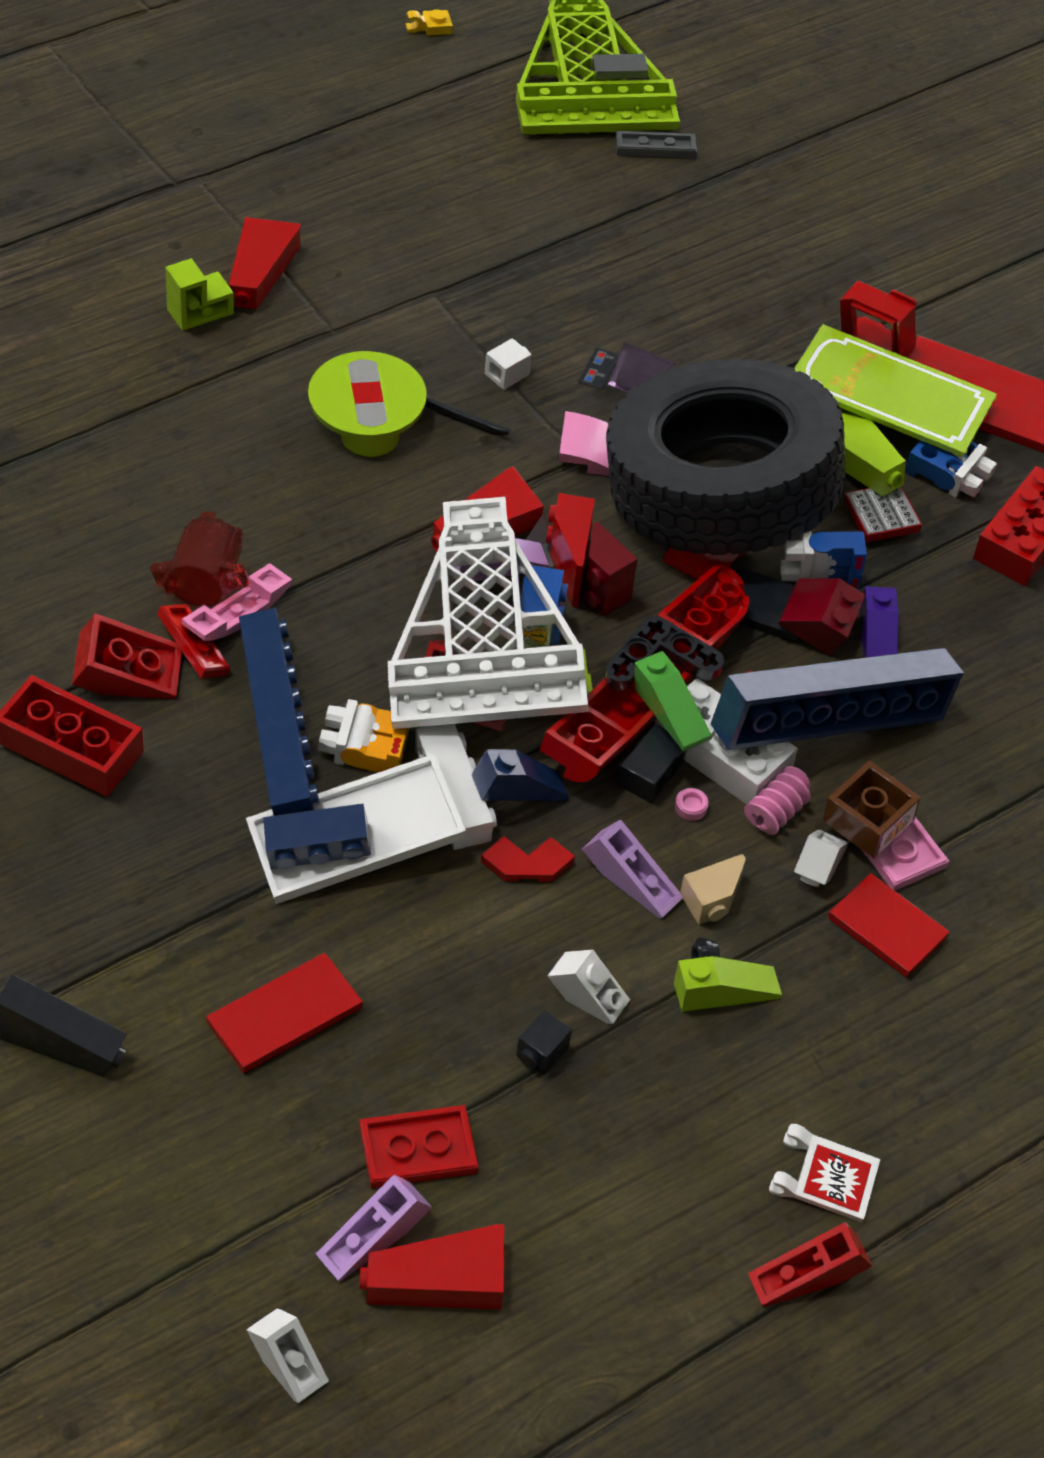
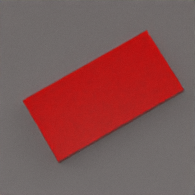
[906,335,1044,453]

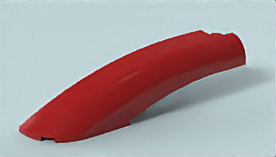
[540,560,749,782]

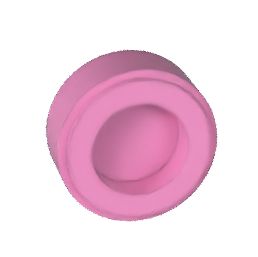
[675,788,709,821]

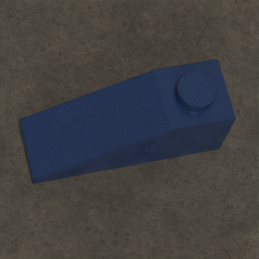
[471,749,569,801]

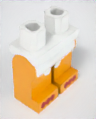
[318,699,410,773]

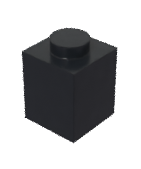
[516,1010,572,1075]

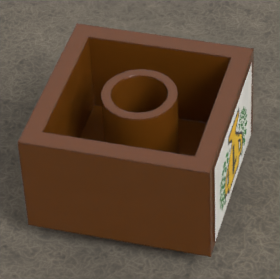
[823,760,921,858]

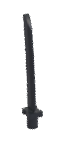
[424,396,510,436]

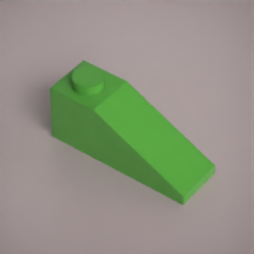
[634,651,712,752]

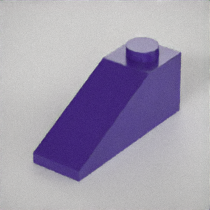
[859,586,898,658]

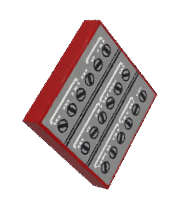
[843,486,922,543]

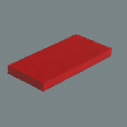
[206,953,363,1074]

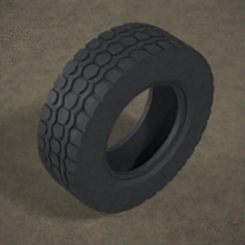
[606,359,845,555]

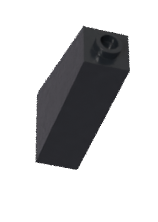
[0,974,127,1077]

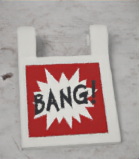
[769,1124,880,1223]

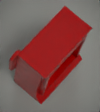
[840,281,917,357]

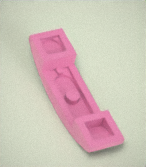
[182,563,292,641]

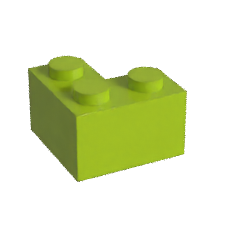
[165,258,234,331]

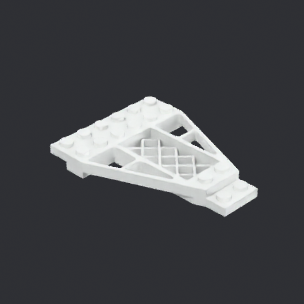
[388,497,588,729]

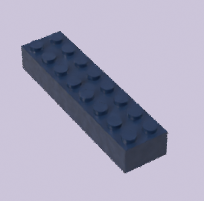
[710,648,964,750]

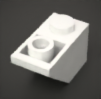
[548,950,630,1024]

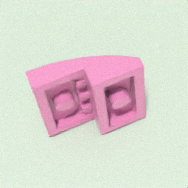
[559,411,609,476]

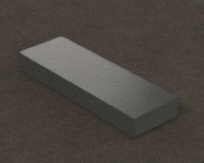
[615,131,697,158]

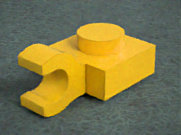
[406,10,453,36]

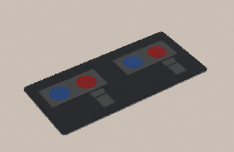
[579,347,619,389]

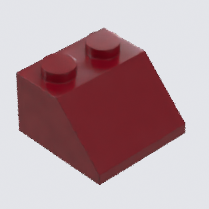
[584,522,638,616]
[778,578,866,656]

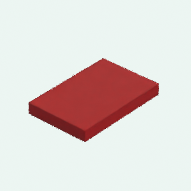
[828,873,950,978]
[359,1105,479,1189]

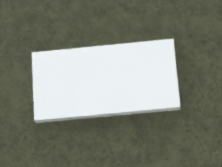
[246,753,468,904]

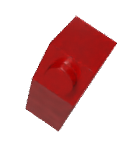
[748,1222,873,1307]

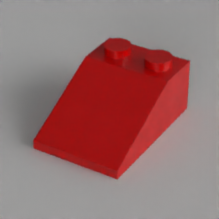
[546,493,595,607]
[72,613,182,699]

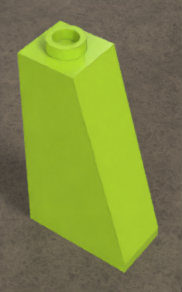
[841,408,905,497]

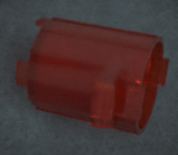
[150,512,250,606]

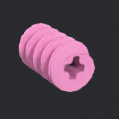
[744,766,811,835]

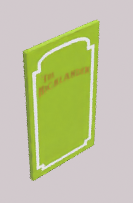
[794,324,997,457]

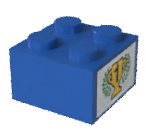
[513,565,568,650]

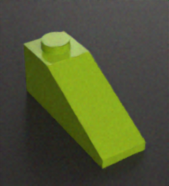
[674,956,782,1012]

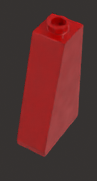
[228,217,301,310]
[431,466,544,553]
[359,1224,504,1310]

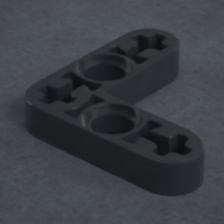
[605,616,724,691]

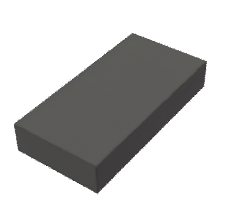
[592,54,648,79]

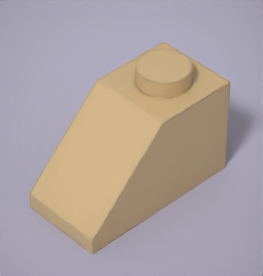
[680,854,746,925]

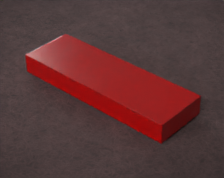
[157,604,231,679]

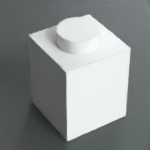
[485,338,531,390]

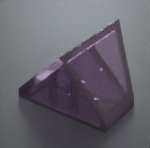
[609,342,676,392]

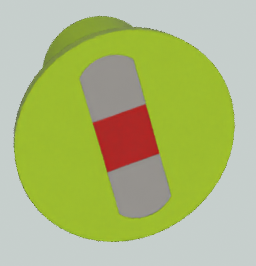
[308,351,427,457]

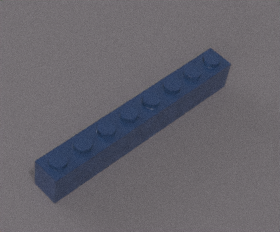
[239,608,320,816]

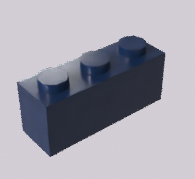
[263,803,371,869]

